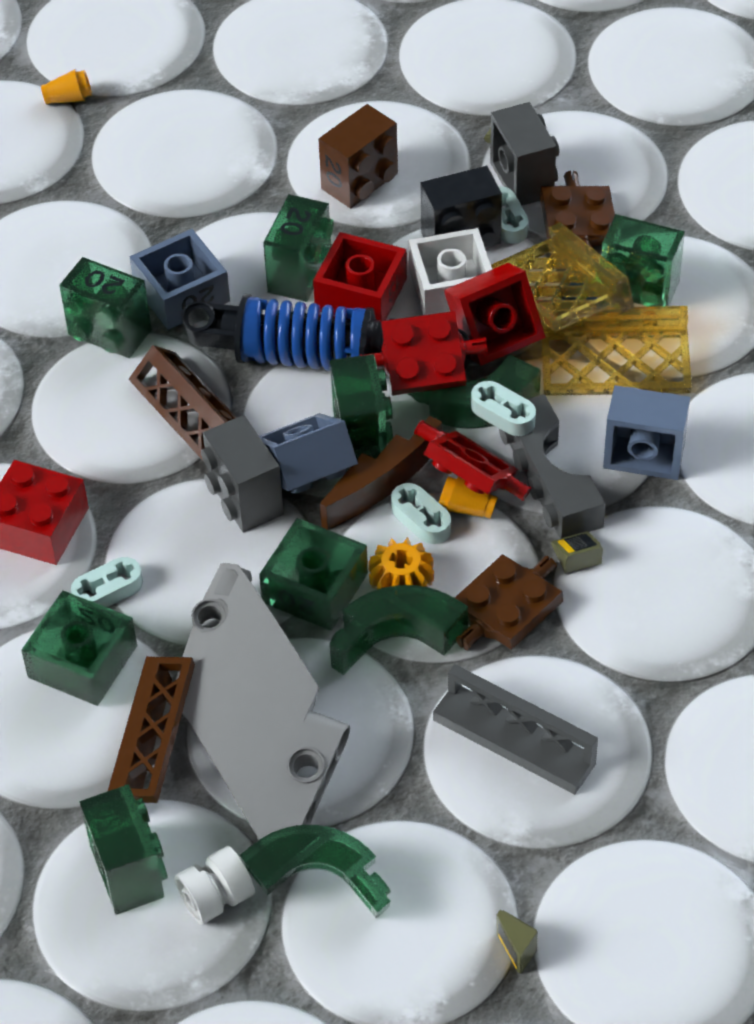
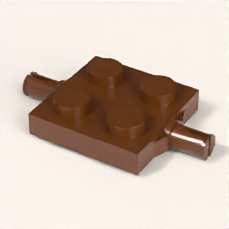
[540,170,619,264]
[451,554,563,651]

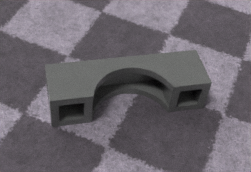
[498,394,606,539]

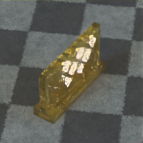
[491,222,634,332]
[540,306,692,396]

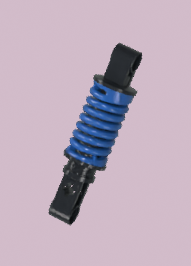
[182,294,470,376]

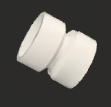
[174,846,255,925]

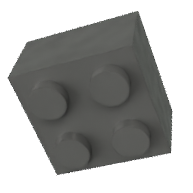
[490,102,560,206]
[201,415,284,532]

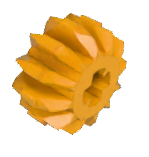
[368,537,434,605]

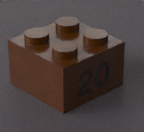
[318,104,398,209]

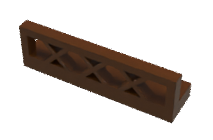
[128,345,237,462]
[106,656,195,818]

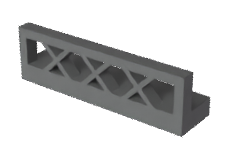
[433,664,598,795]

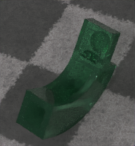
[407,354,541,429]
[329,585,468,675]
[239,825,391,918]

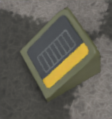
[551,531,603,574]
[496,910,538,974]

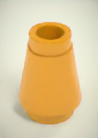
[41,69,92,105]
[439,476,498,519]

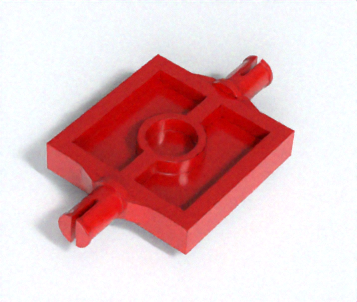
[360,311,488,396]
[414,420,531,501]

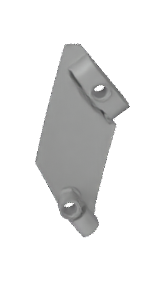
[172,563,350,854]

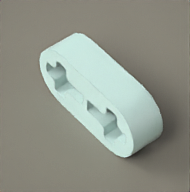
[498,186,528,244]
[471,381,536,436]
[391,483,451,544]
[71,557,143,613]

